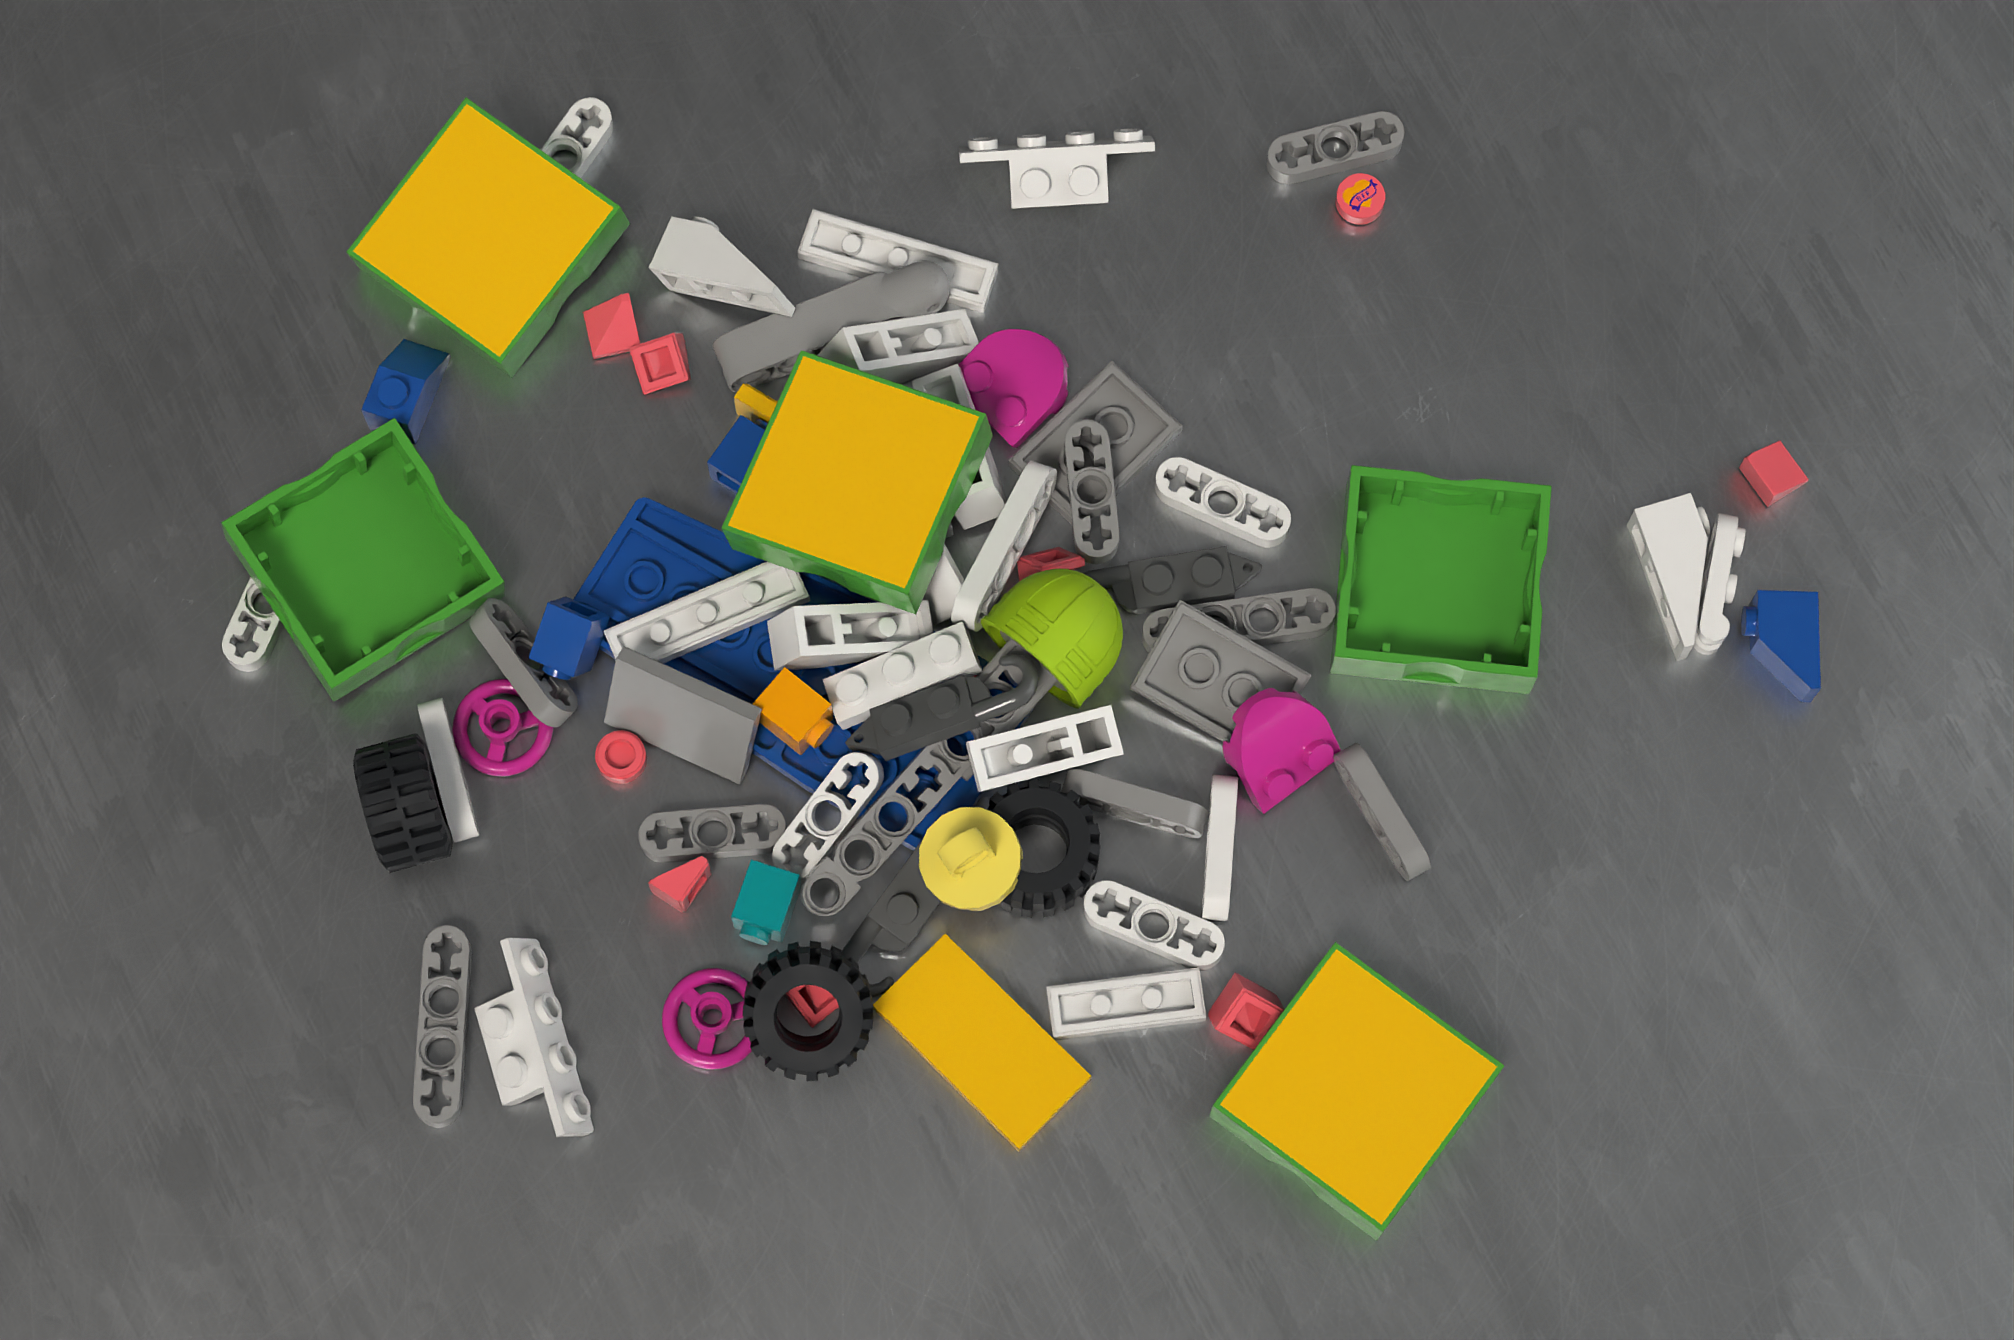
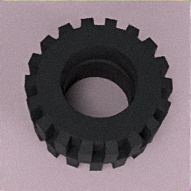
[353,733,453,873]
[984,779,1101,918]
[742,941,874,1081]

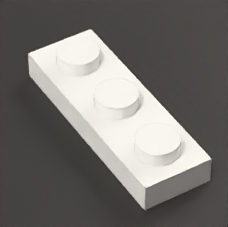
[823,622,983,730]

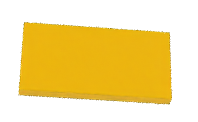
[873,934,1092,1152]

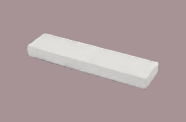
[797,209,998,313]
[603,562,810,663]

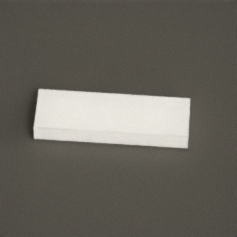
[1046,967,1206,1040]

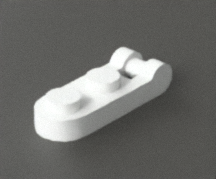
[1693,513,1746,655]

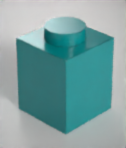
[731,859,802,945]

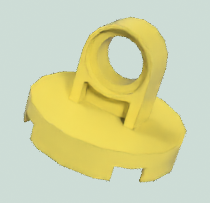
[919,807,1023,911]

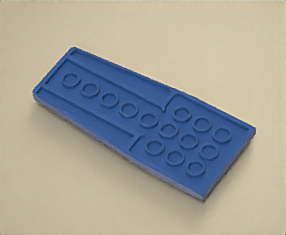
[573,497,1036,851]

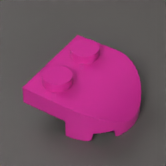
[959,329,1069,448]
[1223,688,1341,814]

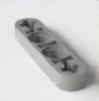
[1142,588,1336,653]
[413,925,472,1128]

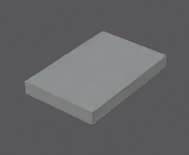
[1008,361,1183,525]
[1129,600,1311,742]
[604,647,762,785]

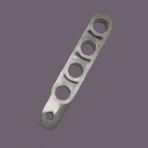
[712,261,950,392]

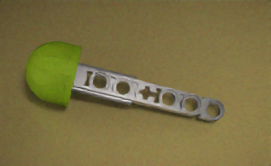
[800,569,1123,916]

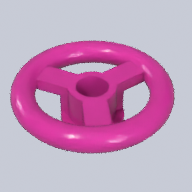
[452,679,553,776]
[662,968,752,1069]

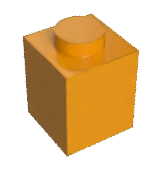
[753,667,834,756]

